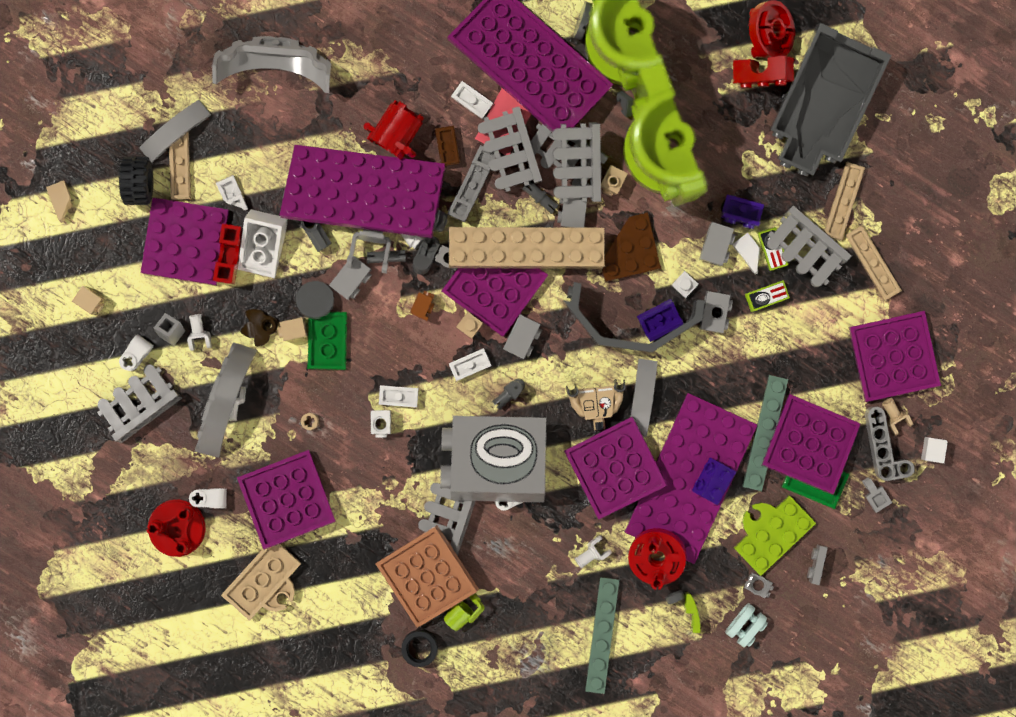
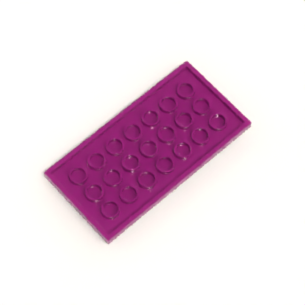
[447,0,614,132]
[280,145,446,238]
[624,393,757,564]

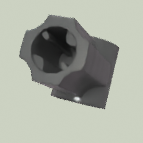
[301,221,332,252]

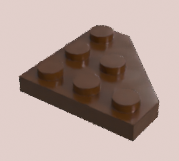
[602,212,661,282]

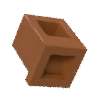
[410,290,435,321]

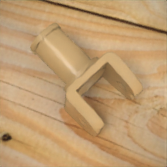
[882,398,914,436]

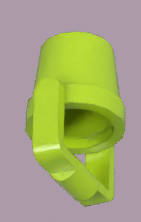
[444,593,485,631]

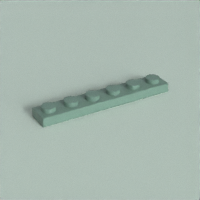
[742,375,788,491]
[585,577,619,694]

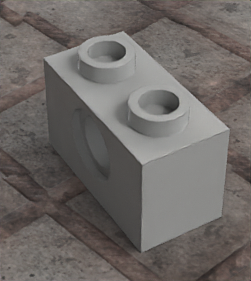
[699,291,733,333]

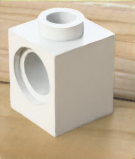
[371,410,391,438]

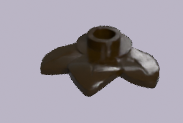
[240,309,278,347]

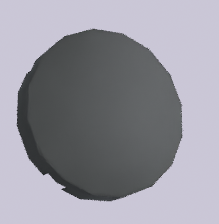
[573,1,593,40]
[296,281,335,319]

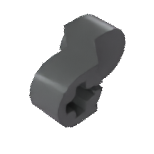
[412,236,440,275]

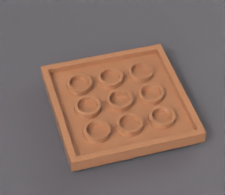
[376,525,479,628]

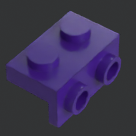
[721,194,764,229]
[637,299,684,342]
[692,458,736,505]

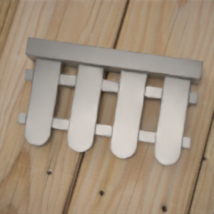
[478,106,542,192]
[552,122,601,202]
[530,123,609,186]
[767,206,851,287]
[97,364,182,443]
[418,483,476,556]

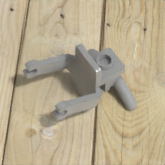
[346,229,391,274]

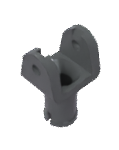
[492,378,525,410]

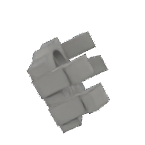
[435,245,458,271]
[744,573,774,598]

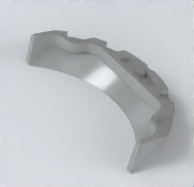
[212,36,331,93]
[195,342,257,458]

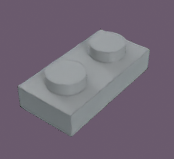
[807,544,827,585]

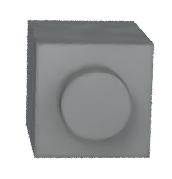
[154,313,185,346]

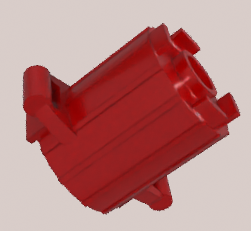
[363,100,424,160]

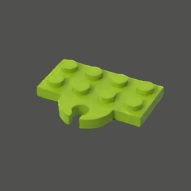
[734,495,816,576]

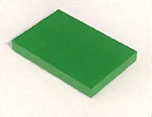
[307,312,347,370]
[781,472,849,509]

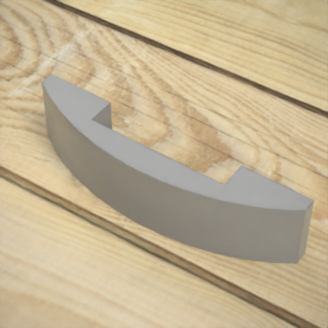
[139,100,211,163]
[448,145,496,222]
[630,359,658,437]

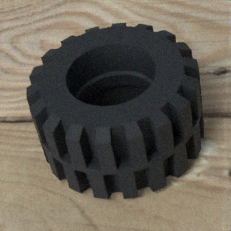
[119,157,153,205]

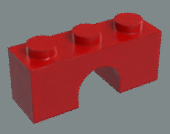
[733,56,794,89]
[213,224,243,285]

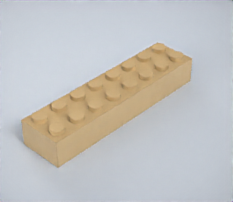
[449,227,604,269]

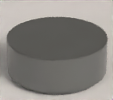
[665,590,685,604]

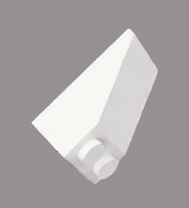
[238,209,288,278]

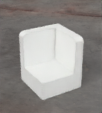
[921,437,948,463]

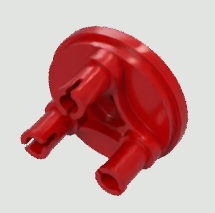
[146,499,206,557]

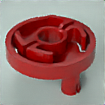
[749,0,795,59]
[628,528,687,590]

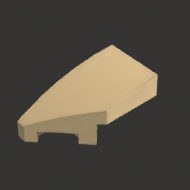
[46,180,73,223]

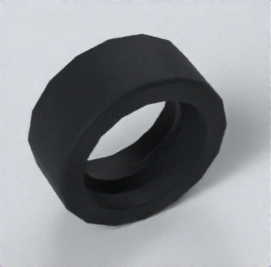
[401,629,438,667]

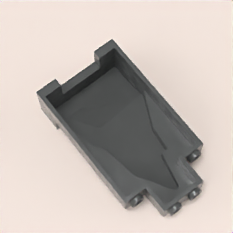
[770,23,892,177]

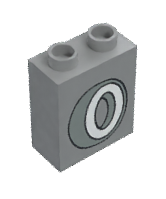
[440,416,546,502]

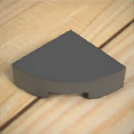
[617,91,634,117]

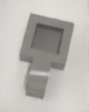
[862,477,892,513]

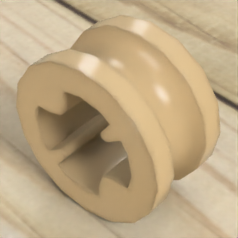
[301,413,319,430]

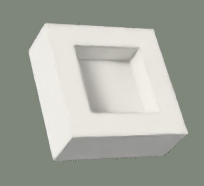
[671,271,698,298]

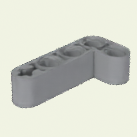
[865,406,914,481]

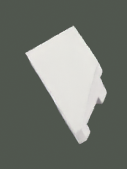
[216,175,248,210]
[733,233,760,275]

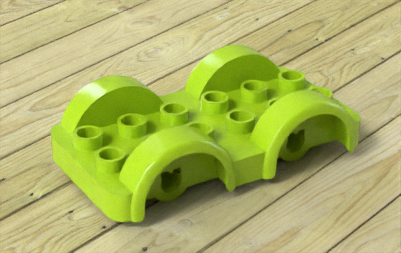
[585,0,706,207]

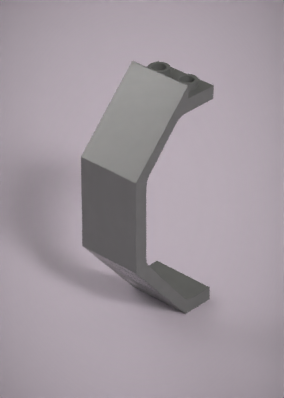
[562,282,705,352]

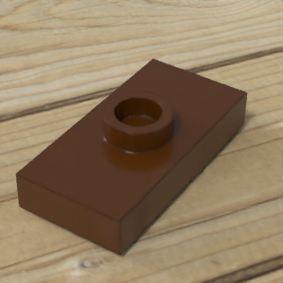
[435,125,460,166]

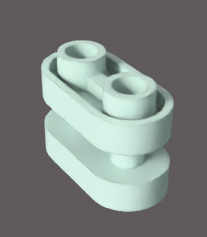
[725,603,768,648]

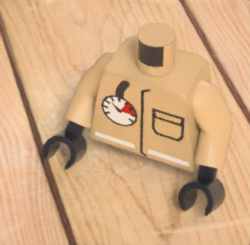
[566,379,626,430]

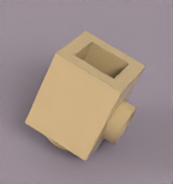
[601,165,628,197]

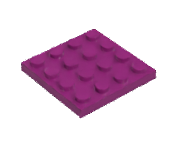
[140,197,229,285]
[441,268,548,337]
[848,311,941,402]
[761,394,861,495]
[564,416,667,520]
[237,450,336,550]

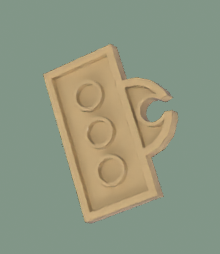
[221,544,301,621]

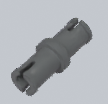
[522,181,559,214]
[367,249,406,264]

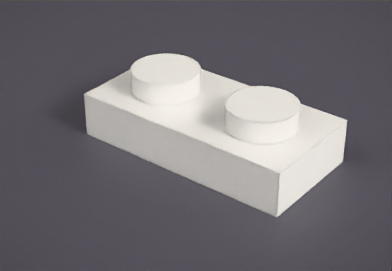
[451,81,493,119]
[449,348,491,381]
[379,385,419,407]

